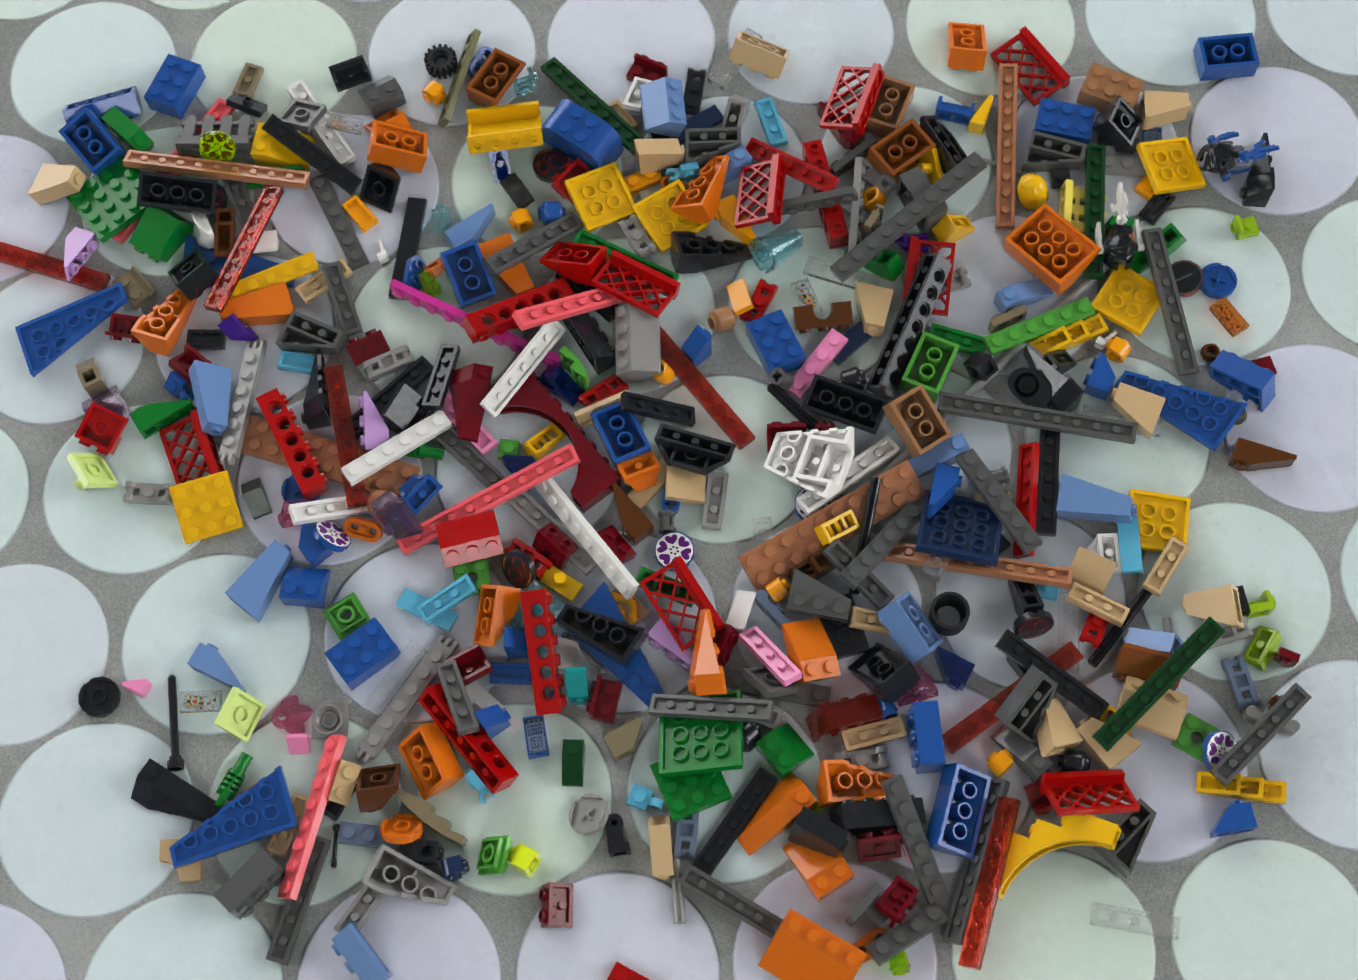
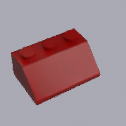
[435,510,504,568]

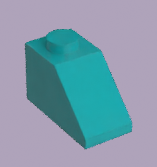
[565,666,590,705]

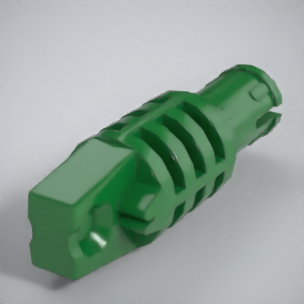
[404,443,445,461]
[215,752,253,808]

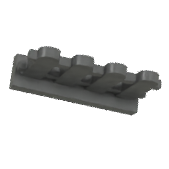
[175,114,255,156]

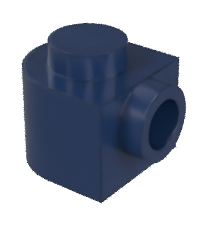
[440,855,469,882]

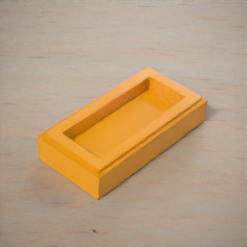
[341,195,379,233]
[726,278,754,316]

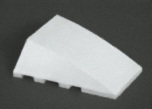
[764,426,855,500]

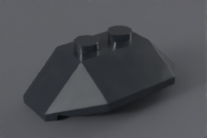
[920,115,967,174]
[655,424,736,476]

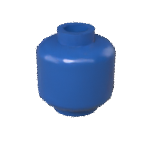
[538,201,566,225]

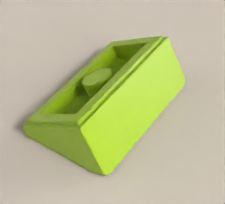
[1243,625,1282,671]

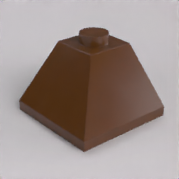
[356,763,401,813]

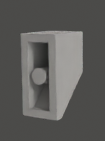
[721,94,751,129]

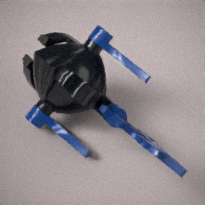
[1196,131,1280,182]

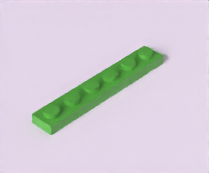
[983,297,1096,356]

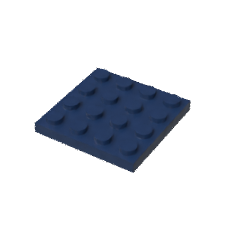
[915,489,1002,567]

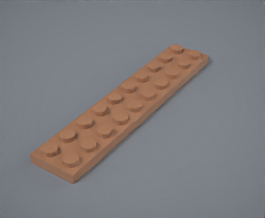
[241,415,421,503]
[737,459,925,592]

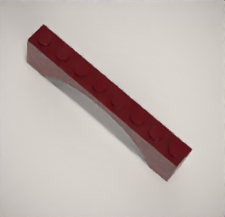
[500,371,621,513]

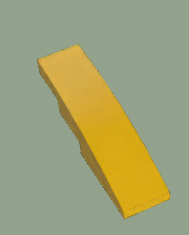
[1029,313,1109,356]
[1196,771,1287,804]

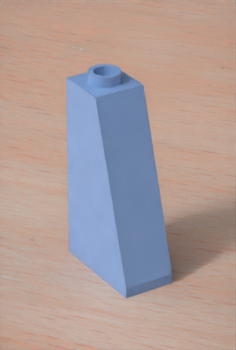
[189,360,232,436]
[1056,474,1137,523]
[225,540,294,623]

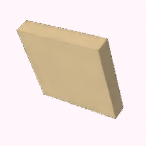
[665,464,706,505]

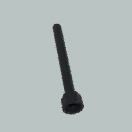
[167,675,184,771]

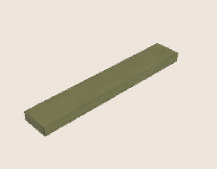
[438,29,481,128]

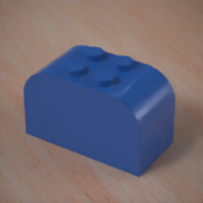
[541,99,624,170]

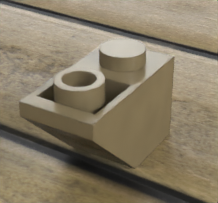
[76,357,109,397]
[603,717,643,762]

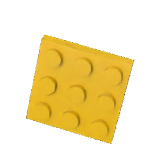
[1136,137,1206,195]
[564,162,635,233]
[631,179,709,254]
[1091,263,1160,337]
[168,470,245,544]
[1129,489,1191,556]

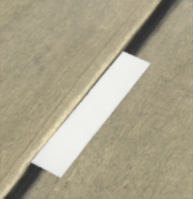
[465,681,524,736]

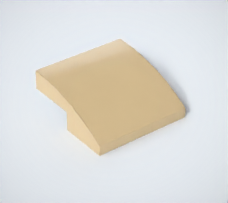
[1069,546,1117,595]

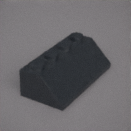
[137,171,217,215]
[558,298,616,375]
[801,374,889,435]

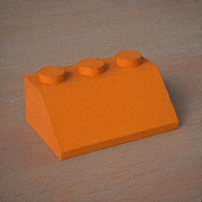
[367,120,428,173]
[398,722,465,800]

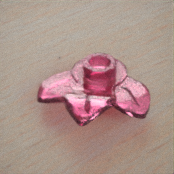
[271,695,313,734]

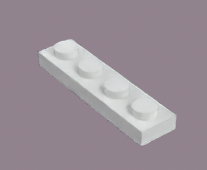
[288,494,370,526]

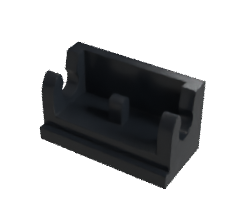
[328,55,372,92]

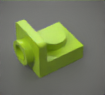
[1230,215,1260,240]
[1245,590,1276,619]

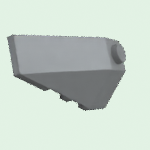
[361,844,457,905]

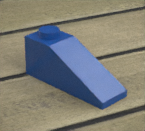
[926,463,963,519]

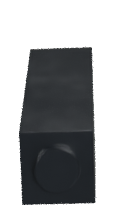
[787,806,849,858]

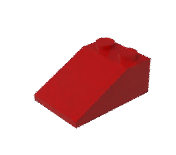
[540,241,609,286]

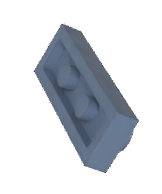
[337,821,402,851]

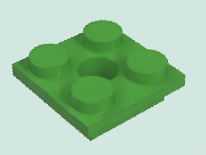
[452,558,491,596]
[322,592,371,641]
[1171,713,1221,763]
[476,835,512,876]

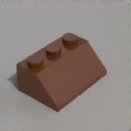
[466,48,526,107]
[866,118,936,177]
[1112,642,1181,691]

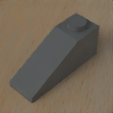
[990,724,1053,782]

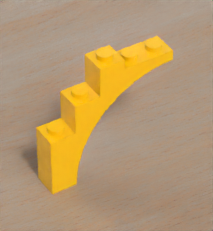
[989,807,1122,900]

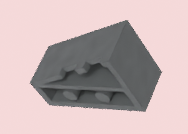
[685,127,741,168]
[1021,130,1087,172]
[275,310,349,355]
[787,568,851,623]
[994,665,1058,744]
[1093,798,1157,878]

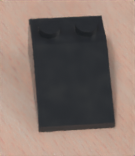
[848,642,921,705]

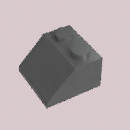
[358,75,406,119]

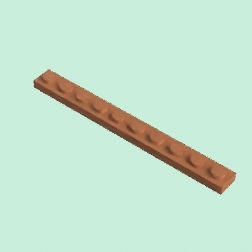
[995,63,1018,230]
[123,150,311,189]
[869,538,1073,589]

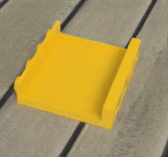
[466,100,544,154]

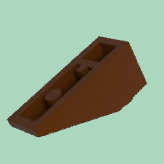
[1228,437,1297,471]
[612,482,654,546]

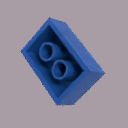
[1193,33,1260,81]
[144,54,206,120]
[1034,98,1096,144]
[58,107,127,175]
[439,240,497,309]
[746,309,806,379]
[591,401,651,469]
[324,617,402,691]
[906,700,946,774]

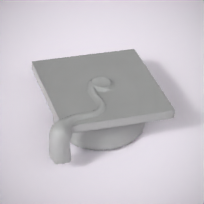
[311,698,353,739]

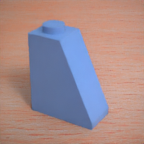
[1124,627,1183,654]

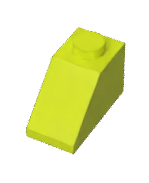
[507,843,542,878]

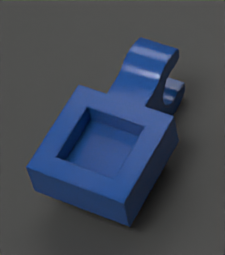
[163,371,194,401]

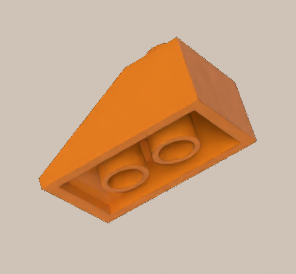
[946,22,987,72]
[473,584,521,647]
[781,618,841,684]
[782,842,855,902]

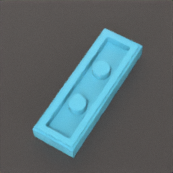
[754,97,788,148]
[1117,515,1143,575]
[416,573,478,625]
[396,588,459,632]

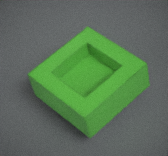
[497,439,521,462]

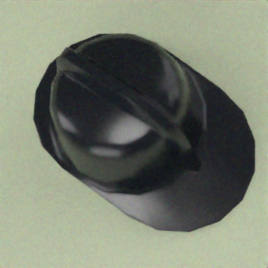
[1008,367,1052,408]

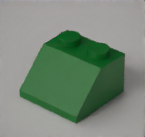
[756,722,814,780]

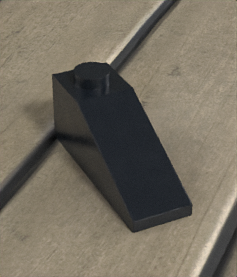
[1008,580,1044,617]

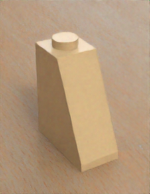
[1140,90,1192,130]
[634,138,686,175]
[28,163,87,205]
[854,281,894,337]
[1110,382,1166,439]
[1182,584,1244,629]
[1036,698,1083,757]
[1075,717,1142,770]
[648,815,674,879]

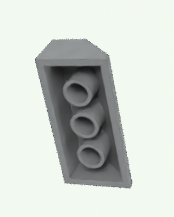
[615,303,661,384]

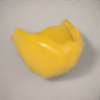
[1017,173,1049,210]

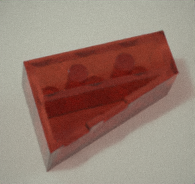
[805,693,883,743]

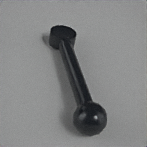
[331,824,340,868]

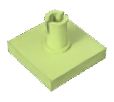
[66,453,118,490]
[214,687,266,742]

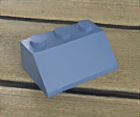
[640,77,687,138]
[877,591,943,664]
[331,923,393,980]

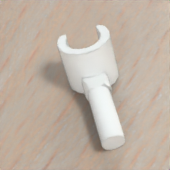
[376,239,389,264]
[1094,330,1118,350]

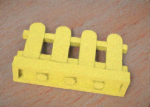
[1059,179,1107,233]

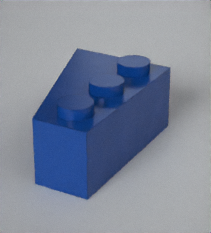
[1210,350,1275,413]

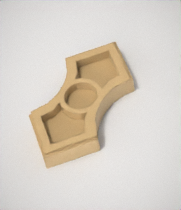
[159,839,203,882]

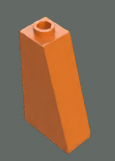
[478,232,535,297]
[218,281,296,326]

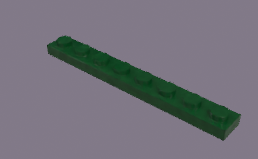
[541,57,645,156]
[1082,144,1106,280]
[1091,617,1226,752]

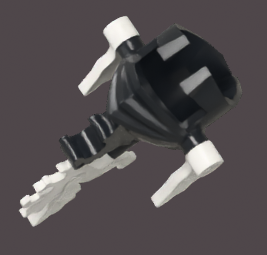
[1095,182,1145,270]

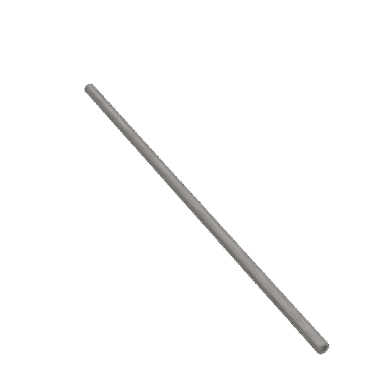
[875,262,1110,477]

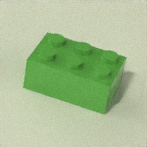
[900,331,960,403]

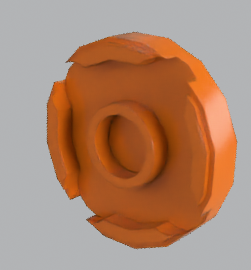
[380,813,423,844]

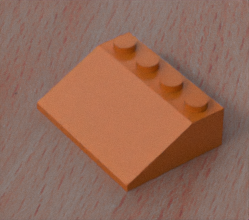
[1004,203,1101,296]
[758,908,867,980]

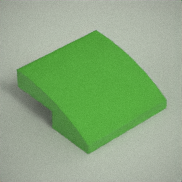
[559,346,590,392]

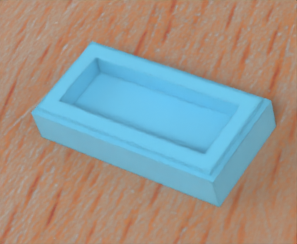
[277,350,315,375]

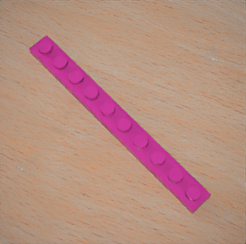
[389,279,562,370]

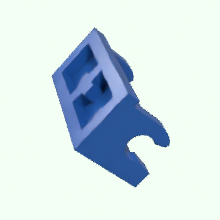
[935,96,975,126]

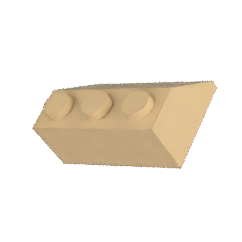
[728,31,790,79]
[1116,675,1188,740]

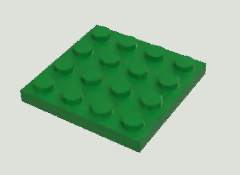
[66,155,147,244]
[659,690,743,778]

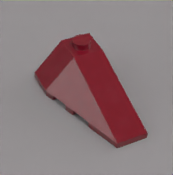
[450,363,493,443]

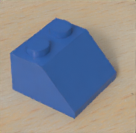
[279,566,331,609]

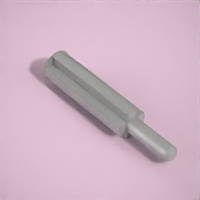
[672,858,686,924]

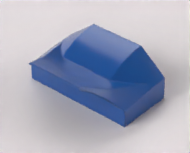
[399,473,443,516]

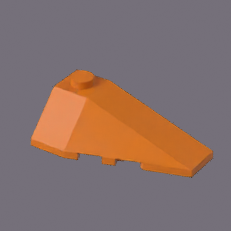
[671,155,730,223]
[130,288,198,357]
[688,609,727,696]
[816,759,895,808]
[737,773,818,856]

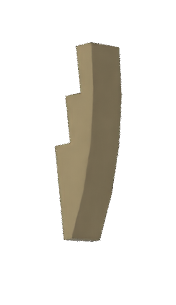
[396,789,467,848]

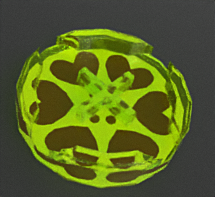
[198,131,236,162]

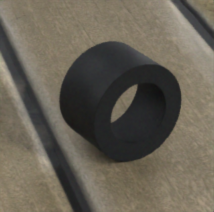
[929,592,970,636]

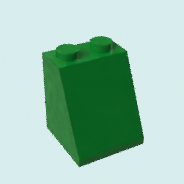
[129,207,194,263]

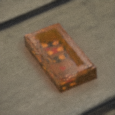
[1209,297,1250,338]

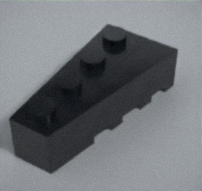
[555,604,649,668]
[829,795,926,836]

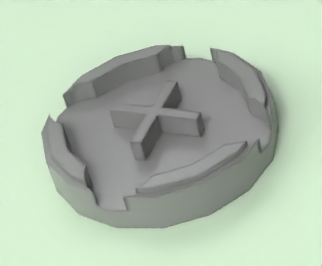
[569,793,609,836]

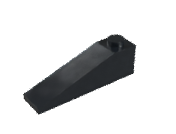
[1239,133,1275,207]
[671,231,752,274]
[1024,344,1084,412]
[301,349,332,430]
[131,758,222,822]

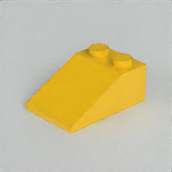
[250,122,316,171]

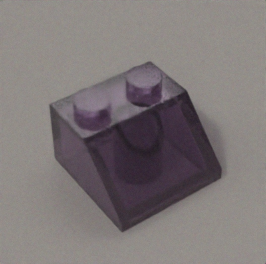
[370,490,424,539]

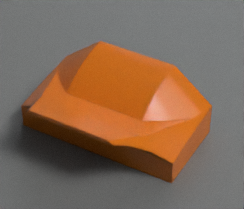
[617,451,661,492]

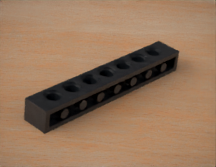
[866,253,952,400]

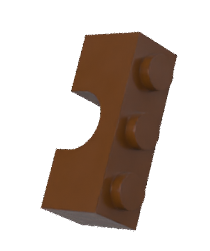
[792,301,853,334]

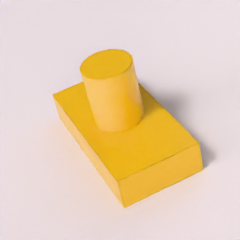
[916,148,943,185]
[539,566,584,603]

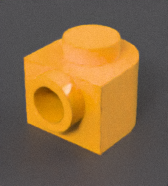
[422,80,447,106]
[861,186,887,212]
[508,208,534,234]
[1105,336,1131,363]
[652,359,674,385]
[766,576,791,603]
[986,749,1014,778]

